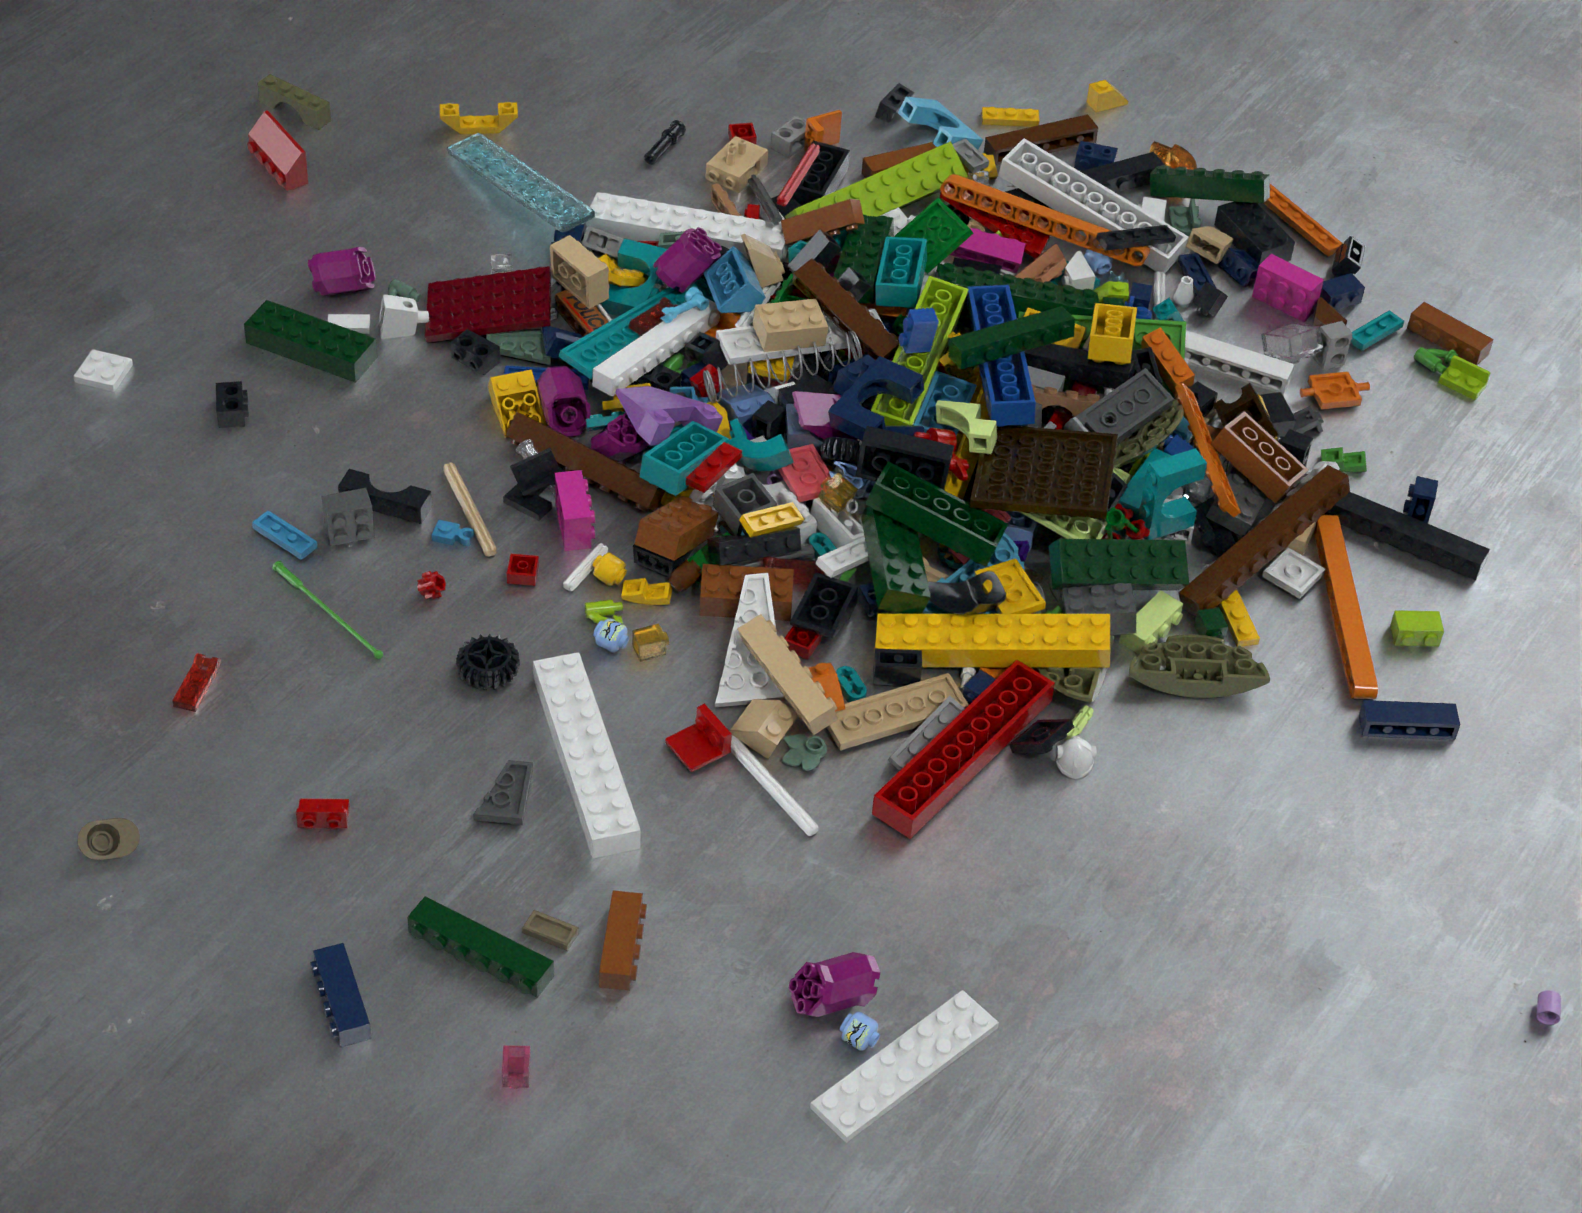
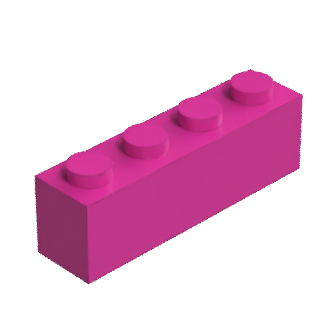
[950,228,1026,273]

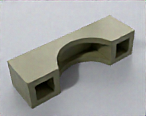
[257,74,331,130]

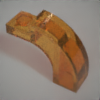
[1150,141,1197,170]

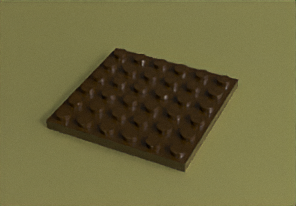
[970,425,1118,519]

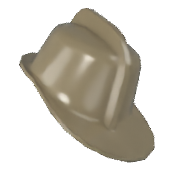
[77,818,140,860]

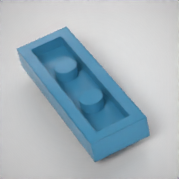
[252,510,318,560]

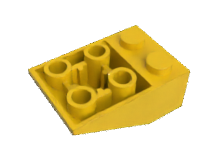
[488,369,547,438]

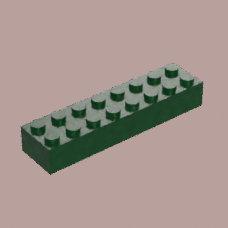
[935,263,1100,319]

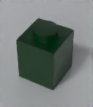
[1194,607,1228,643]

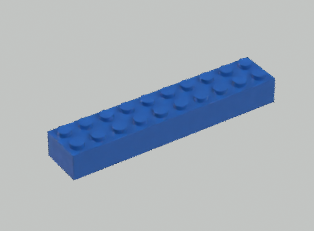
[967,285,1036,427]

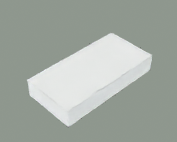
[328,314,371,334]

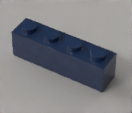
[1359,700,1460,740]
[310,943,371,1047]

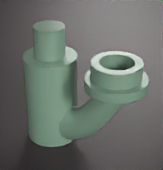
[388,279,421,302]

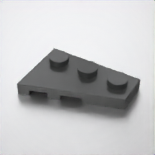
[473,760,533,825]

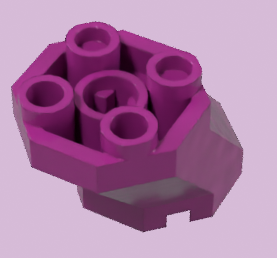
[653,227,722,293]
[308,247,376,297]
[537,366,591,437]
[591,413,649,465]
[788,952,881,1017]

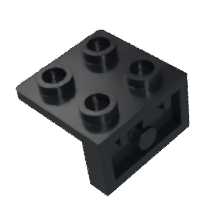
[633,544,694,577]

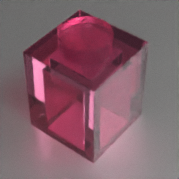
[502,1046,531,1089]

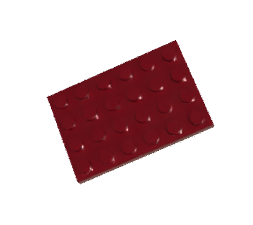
[425,266,551,343]

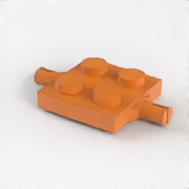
[1300,372,1370,410]

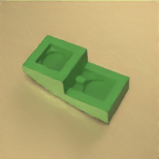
[1321,447,1367,472]

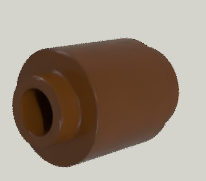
[668,559,702,592]

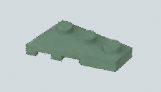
[487,331,550,365]

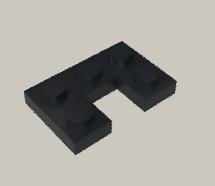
[503,468,567,521]

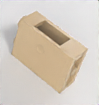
[706,136,768,193]

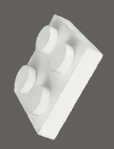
[74,349,133,392]
[1262,547,1325,599]

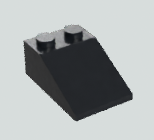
[790,572,858,639]

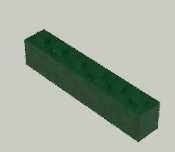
[1150,165,1270,203]
[948,306,1075,369]
[407,896,554,998]

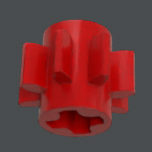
[417,571,446,599]

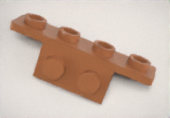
[1015,244,1067,283]

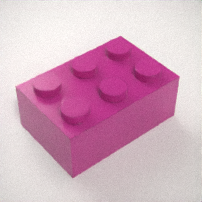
[1252,254,1324,322]
[555,470,595,551]

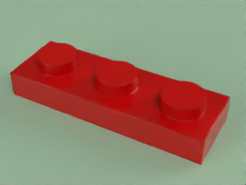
[686,442,742,493]

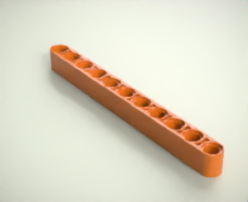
[940,174,1150,266]
[1314,515,1378,699]

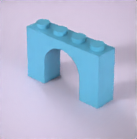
[898,96,983,150]

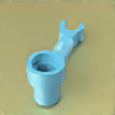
[661,287,709,323]

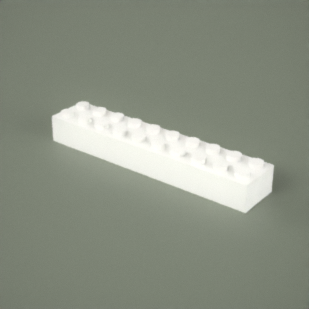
[998,138,1189,273]
[586,192,790,263]
[533,652,641,859]

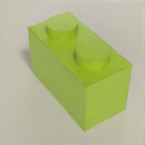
[1390,610,1444,647]

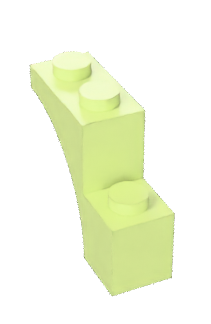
[936,400,997,454]

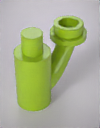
[585,599,623,624]

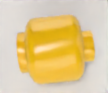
[592,552,627,586]

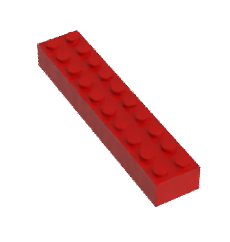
[872,660,1055,839]

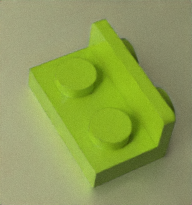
[1438,355,1491,400]

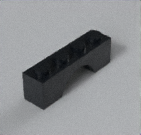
[338,469,432,524]
[707,527,801,565]

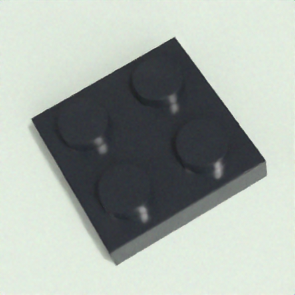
[1009,719,1074,754]

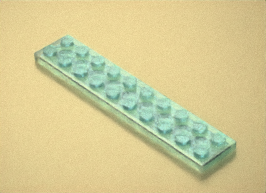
[447,133,595,233]

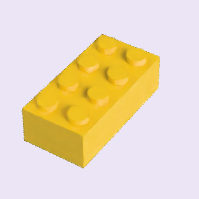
[1088,303,1137,365]

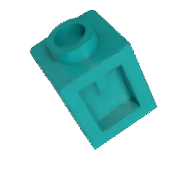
[1153,297,1184,321]

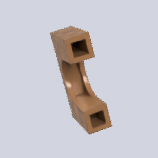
[1032,384,1100,417]

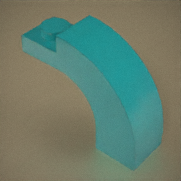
[728,418,794,471]

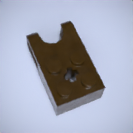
[1213,383,1279,438]

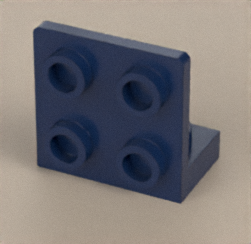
[542,326,582,359]

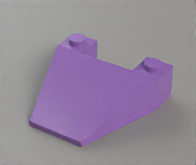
[615,386,723,446]

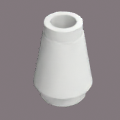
[1173,276,1194,307]

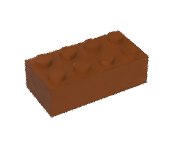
[1211,411,1309,503]
[634,496,719,561]
[699,564,794,621]

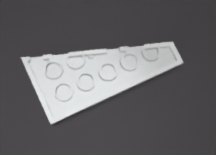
[715,573,785,708]

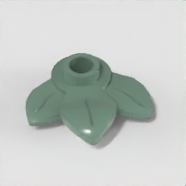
[782,734,827,771]

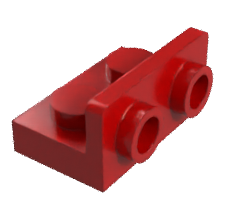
[296,798,350,829]

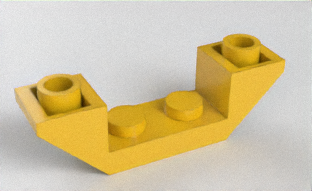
[439,102,518,134]

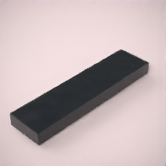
[1096,225,1176,251]

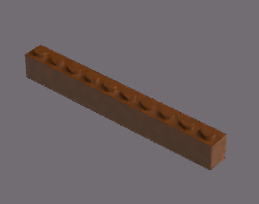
[1178,465,1350,616]

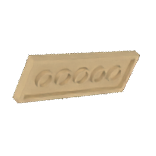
[827,673,969,750]

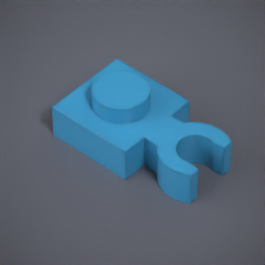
[431,520,474,546]

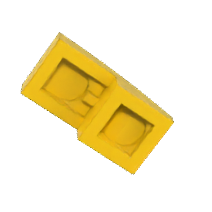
[621,578,672,605]

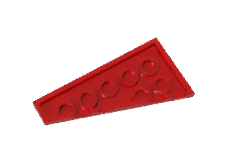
[939,183,1051,259]

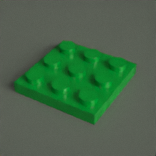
[894,198,974,274]

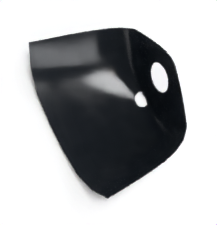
[928,571,1006,614]

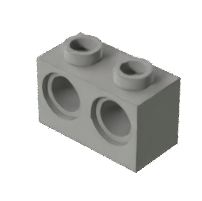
[771,116,806,158]
[582,226,624,259]
[1313,321,1352,370]

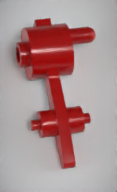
[913,428,969,481]

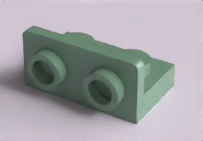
[1168,199,1201,236]

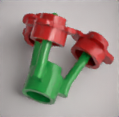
[1101,504,1150,540]

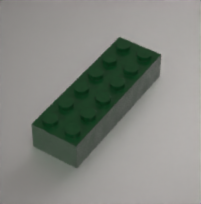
[834,214,894,304]
[244,300,377,383]
[865,461,1008,567]
[861,505,931,614]
[1049,539,1189,591]

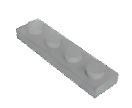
[888,696,965,771]

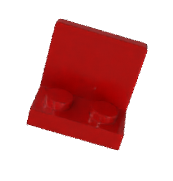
[665,703,732,772]

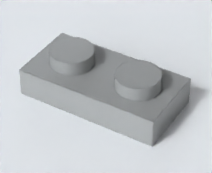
[953,138,989,173]

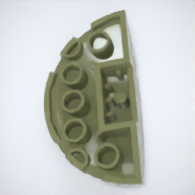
[1114,399,1184,468]
[1037,635,1115,702]
[1129,635,1270,698]

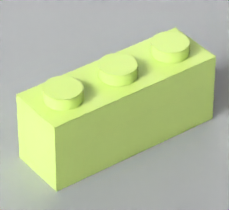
[1119,590,1183,655]

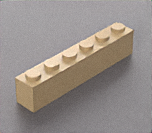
[737,614,838,735]

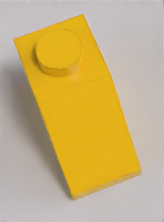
[1086,80,1128,113]

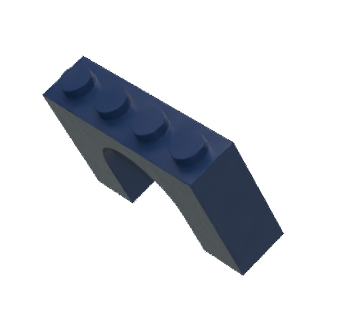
[828,356,924,441]

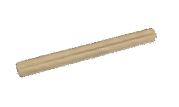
[443,462,497,557]

